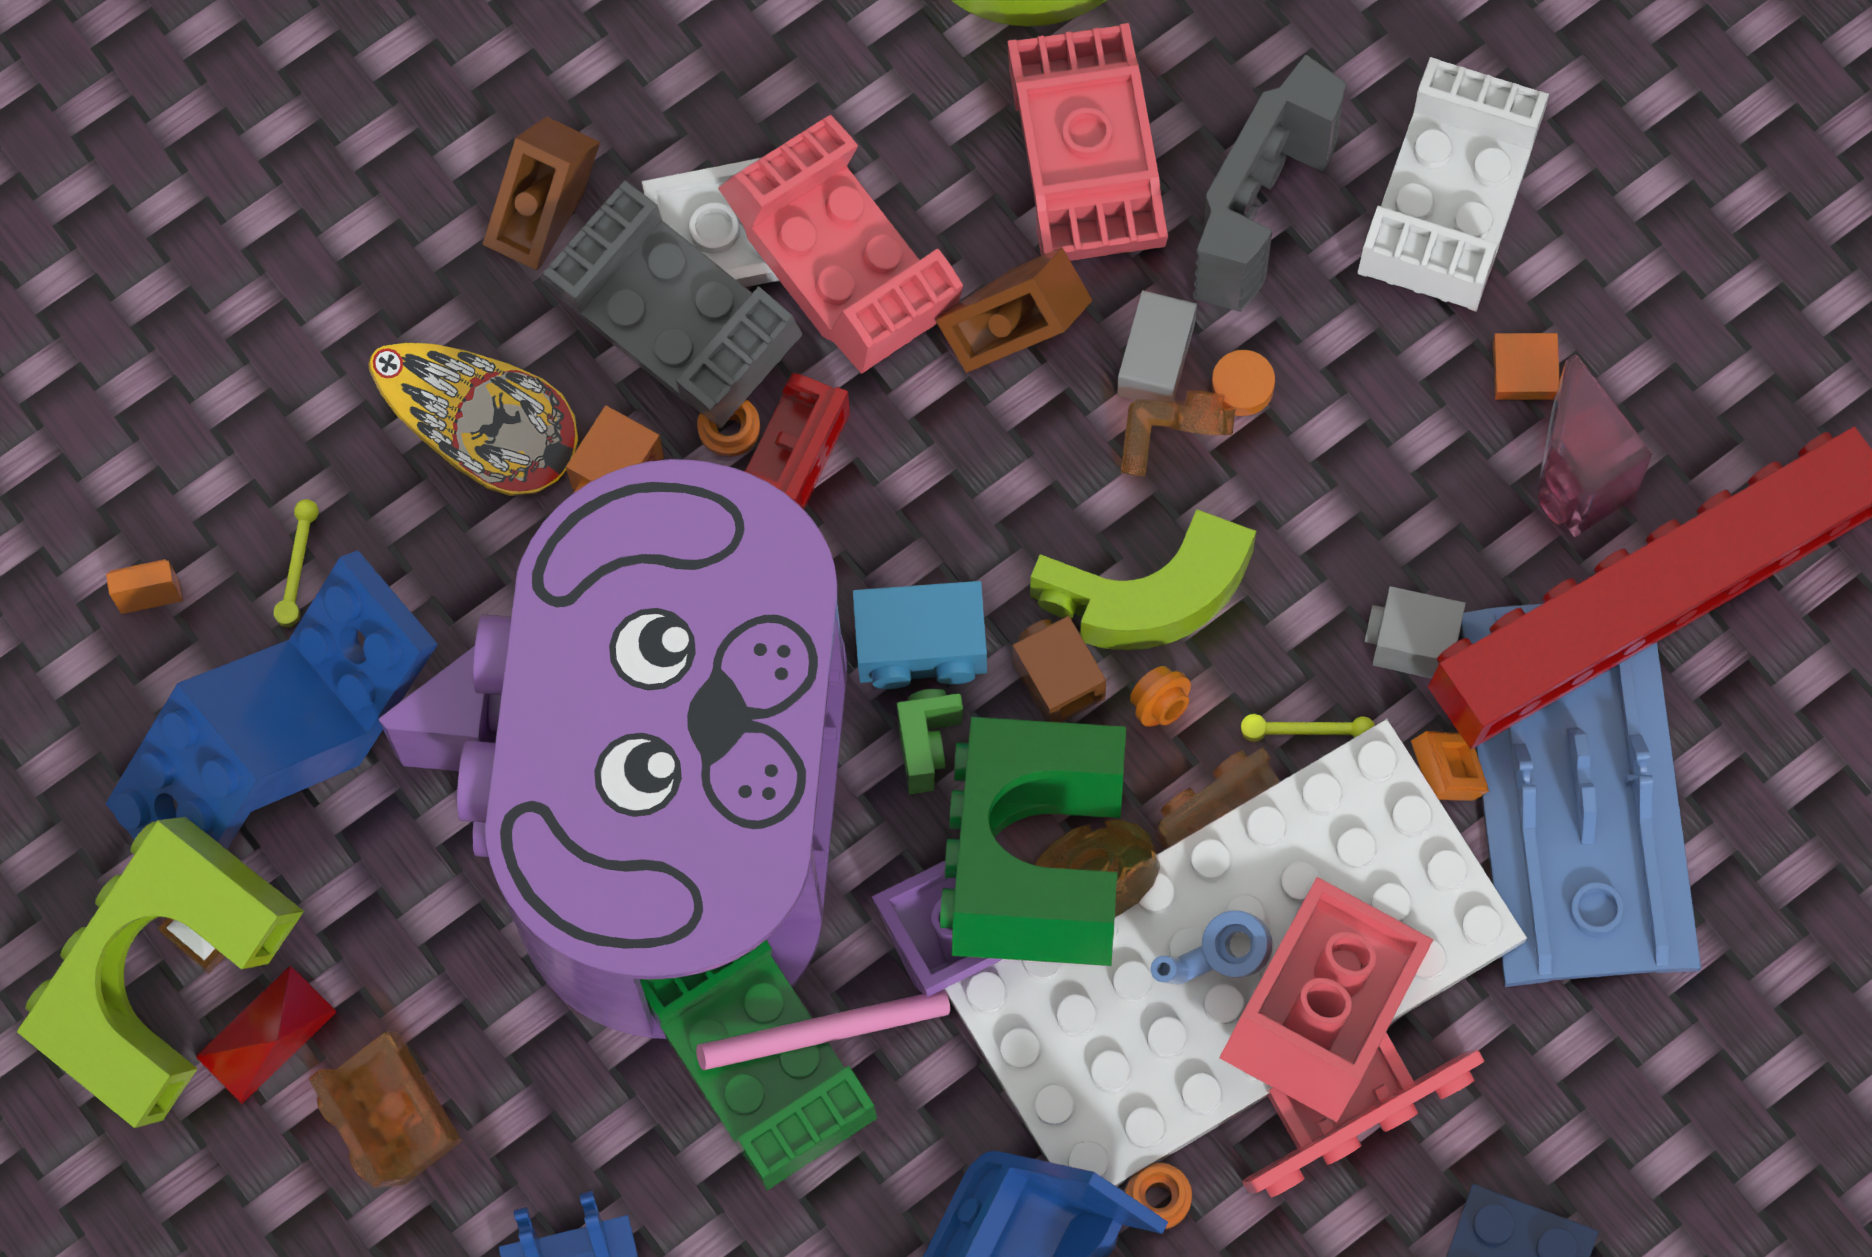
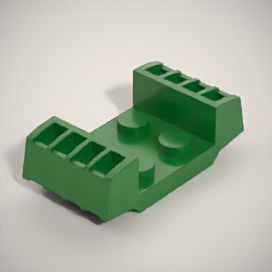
[640,940,877,1191]

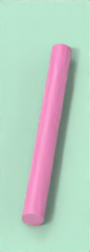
[696,990,950,1070]

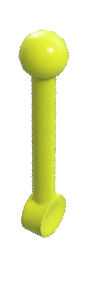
[274,499,319,627]
[1241,714,1375,742]

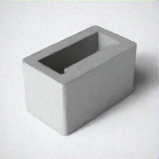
[1117,290,1197,409]

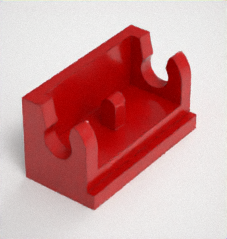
[743,373,850,510]

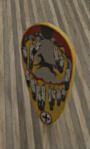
[368,343,578,496]

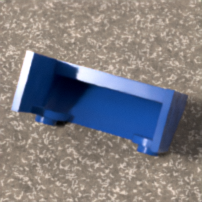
[923,1151,1168,1257]

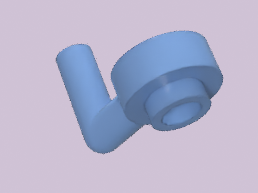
[1150,910,1272,984]

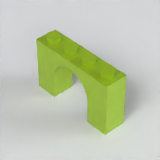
[17,817,304,1128]

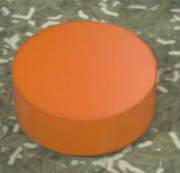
[1212,350,1275,416]

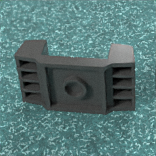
[1193,55,1346,312]
[540,180,802,428]

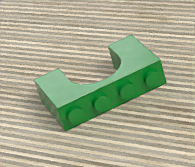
[940,717,1126,966]

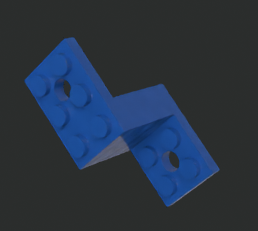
[105,550,438,849]

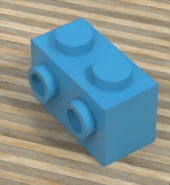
[853,581,987,689]

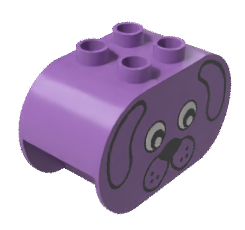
[457,459,847,1039]

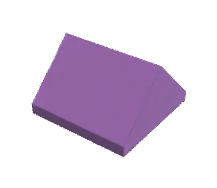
[379,646,497,771]
[872,861,1003,997]

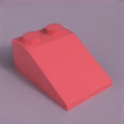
[1219,877,1434,1122]

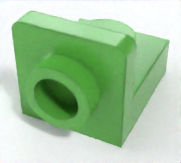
[897,689,963,794]

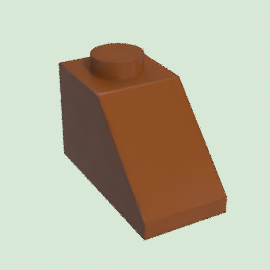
[482,116,600,270]
[936,247,1092,373]

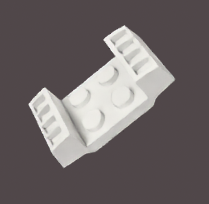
[1357,57,1549,311]

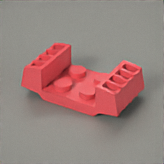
[1008,23,1168,261]
[718,115,963,374]

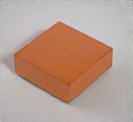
[1493,333,1560,400]
[106,559,183,614]
[1411,731,1489,801]

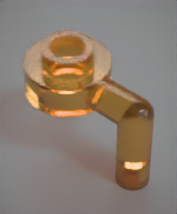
[1121,390,1236,476]

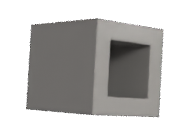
[1364,586,1466,678]

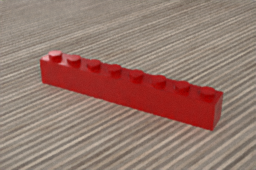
[1427,426,1872,749]

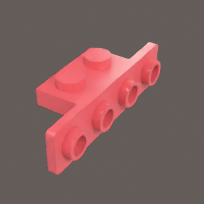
[1242,1033,1485,1198]

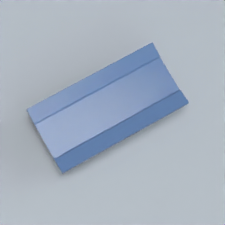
[1461,604,1701,987]

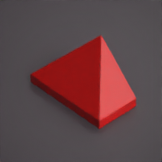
[196,965,337,1104]

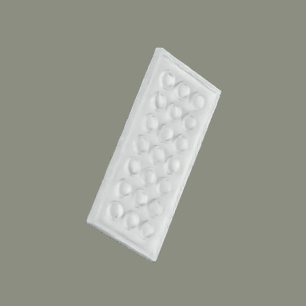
[943,719,1527,1187]

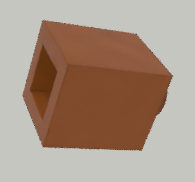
[1012,616,1106,723]

